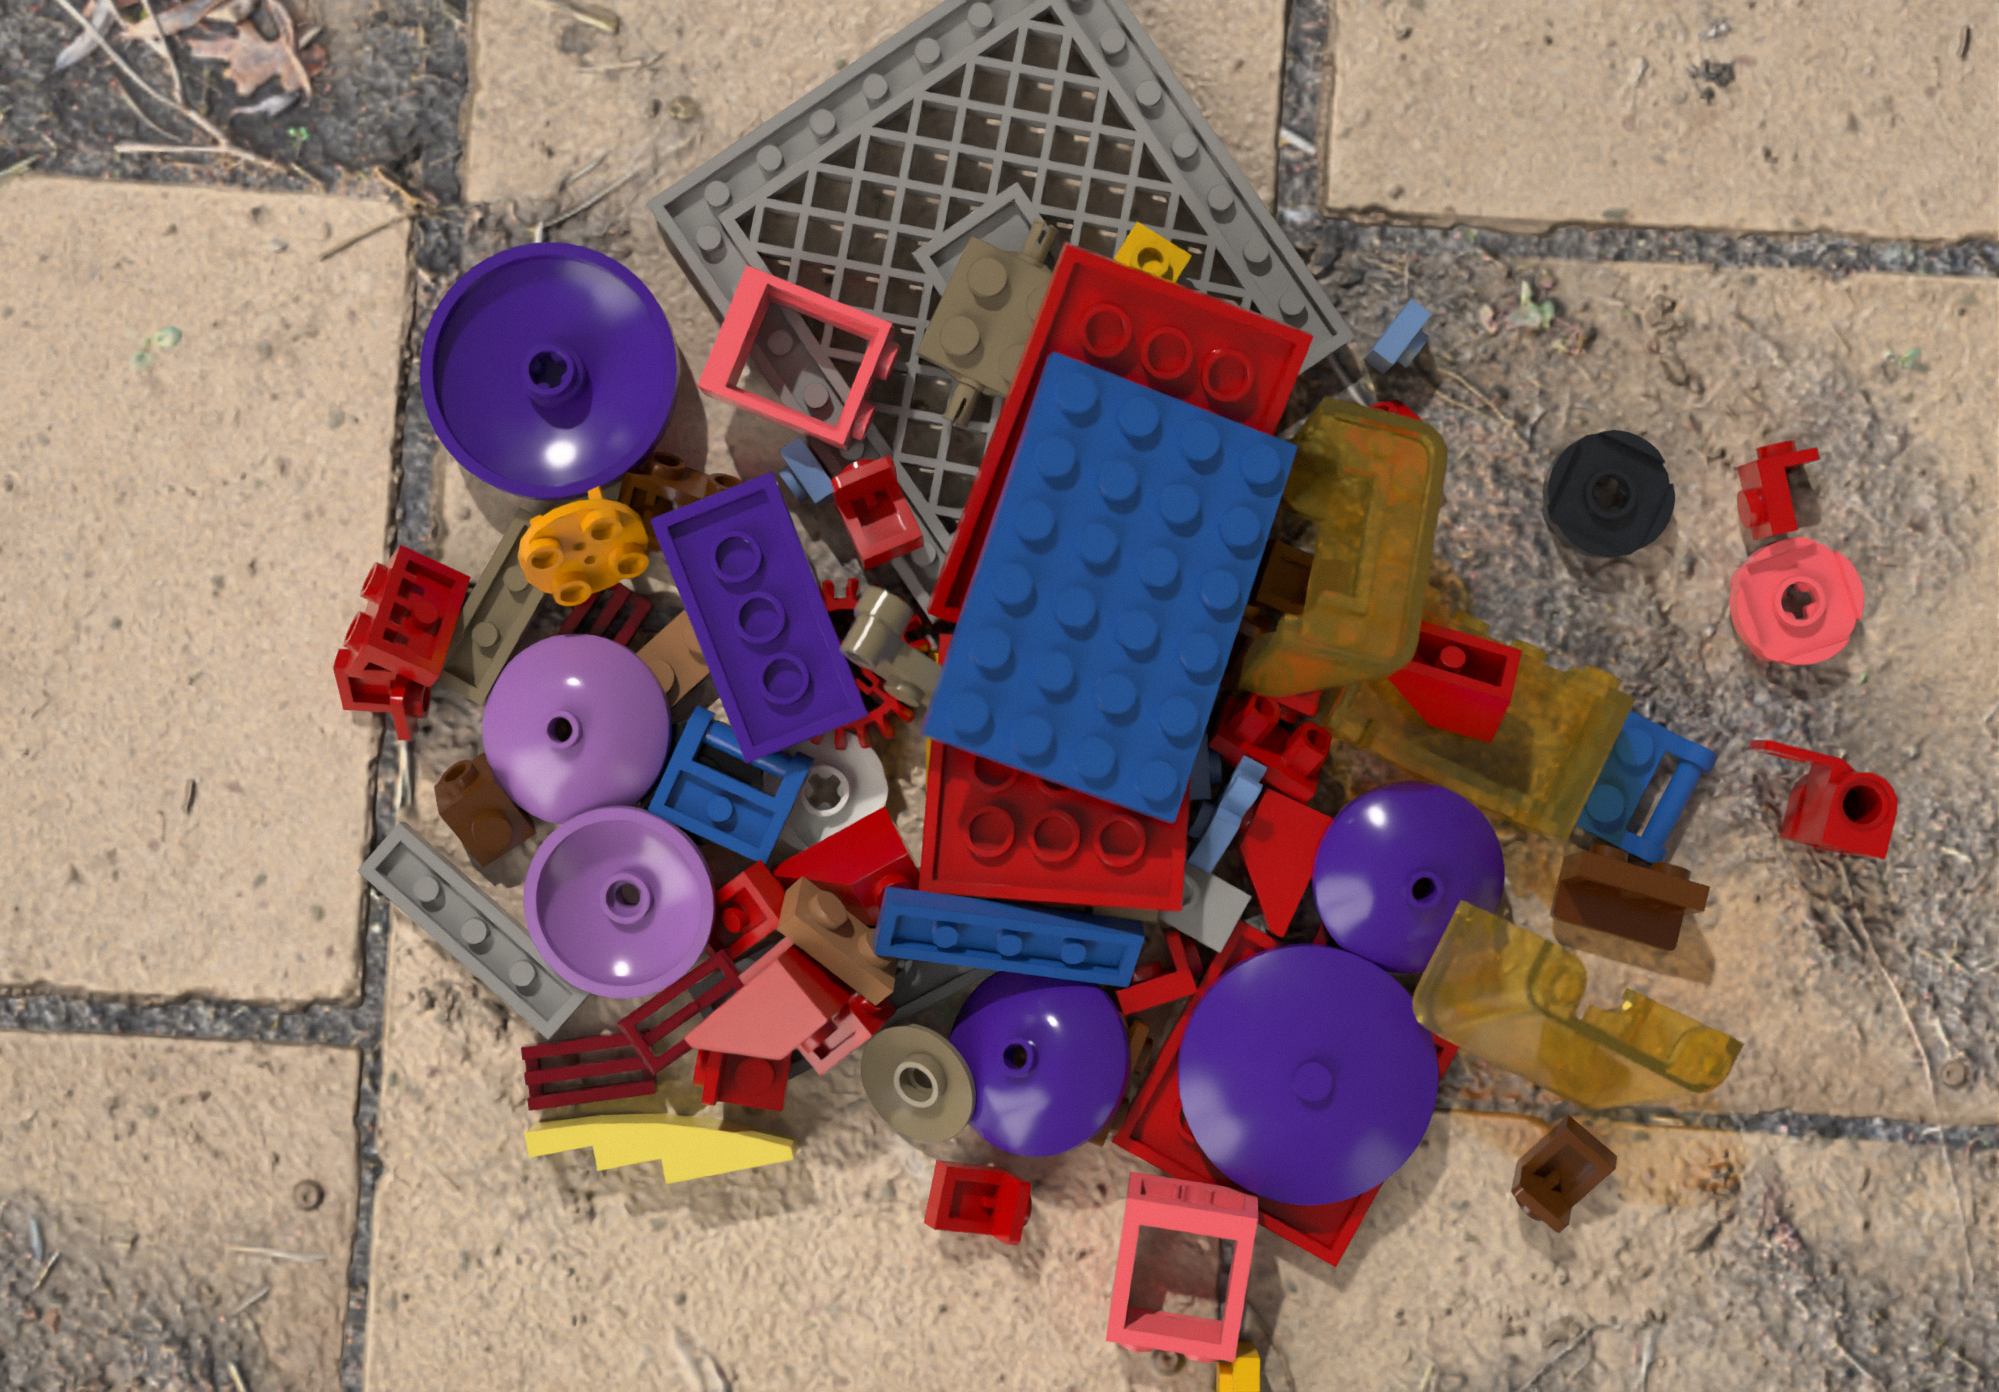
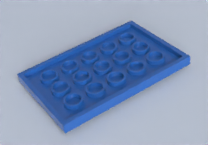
[919,352,1298,823]

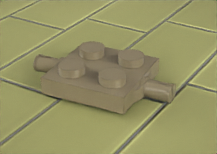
[915,219,1059,428]

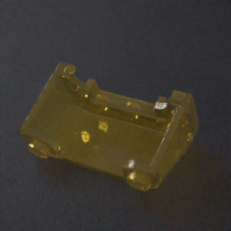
[1238,396,1448,697]
[1413,900,1744,1111]

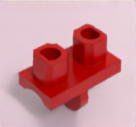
[1207,688,1332,805]

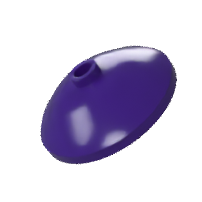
[1312,781,1505,974]
[949,971,1130,1157]

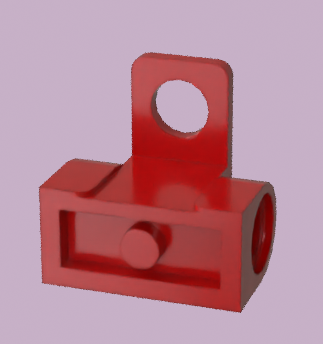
[1749,740,1898,860]

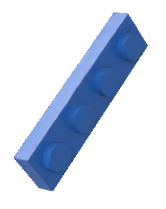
[873,886,1145,987]

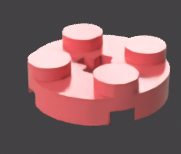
[1729,537,1864,666]

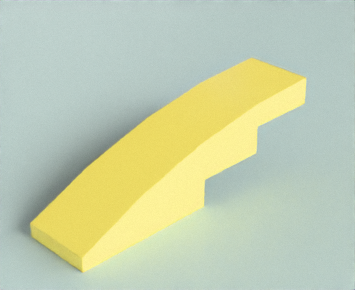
[524,1113,799,1184]

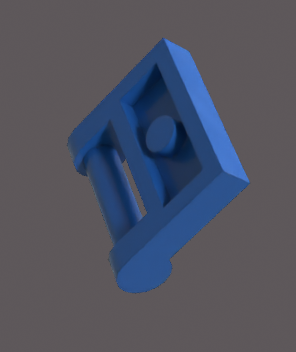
[1554,704,1719,866]
[647,705,815,865]

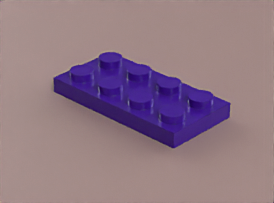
[650,472,870,763]

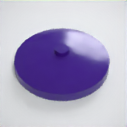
[420,242,680,501]
[1177,943,1438,1205]

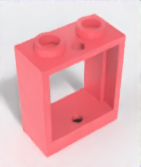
[698,265,901,452]
[1106,1171,1258,1363]

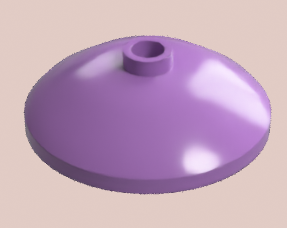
[482,634,672,825]
[523,806,716,999]

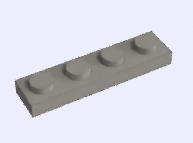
[357,822,592,1040]

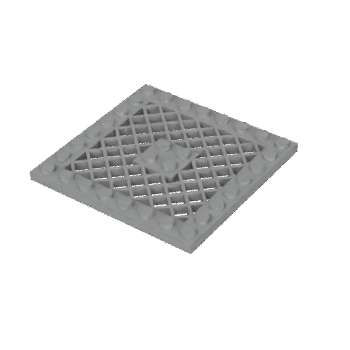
[646,0,1355,625]

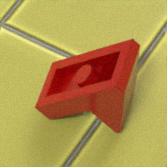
[705,859,786,969]

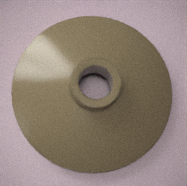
[861,1023,976,1142]

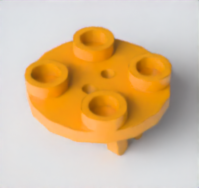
[518,486,649,606]

